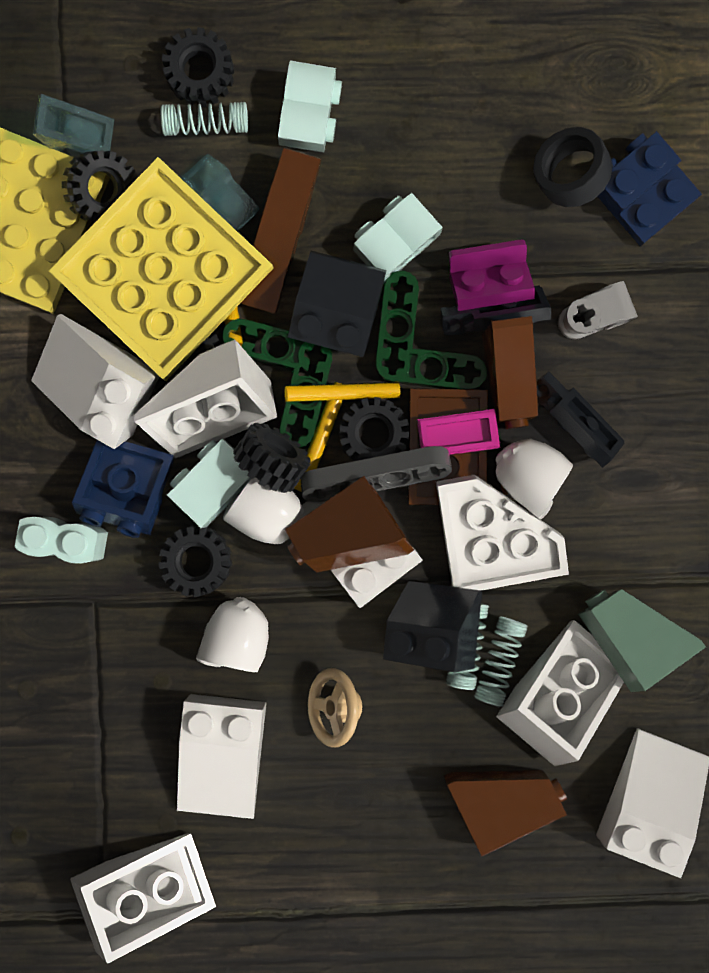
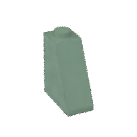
[578,589,706,692]

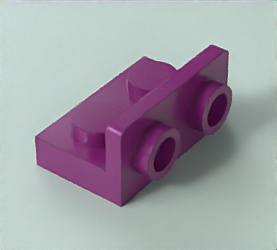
[449,239,535,311]

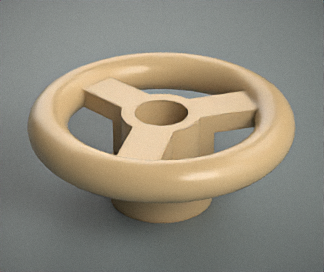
[308,668,362,747]

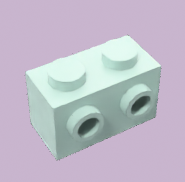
[167,439,251,528]

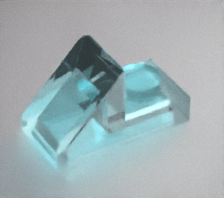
[33,94,114,153]
[181,153,260,231]

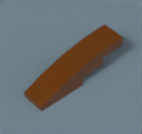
[241,147,322,314]

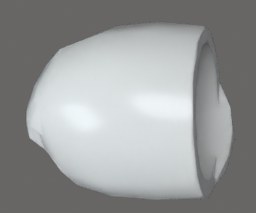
[495,439,573,519]
[223,478,305,544]
[196,597,269,672]

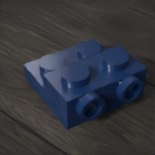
[597,131,702,247]
[72,440,174,538]

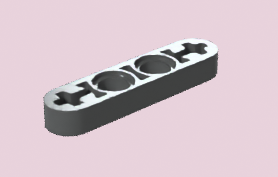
[300,446,452,502]

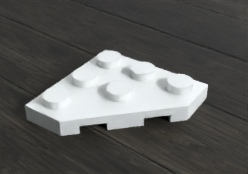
[436,475,569,590]

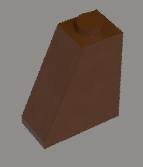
[482,316,538,430]
[285,476,414,572]
[444,770,567,856]

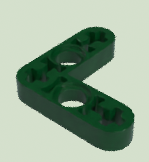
[376,271,487,390]
[223,319,332,448]

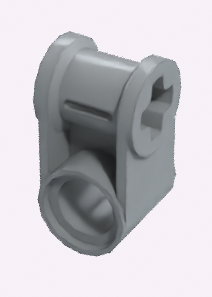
[558,281,638,340]

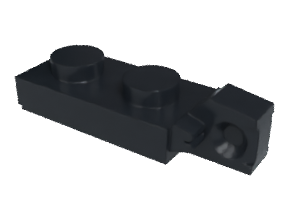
[440,285,551,335]
[536,371,625,468]

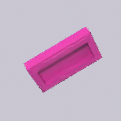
[417,409,500,455]

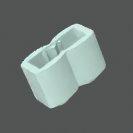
[278,61,342,152]
[353,193,443,284]
[15,517,108,563]

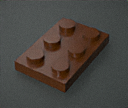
[408,389,488,505]

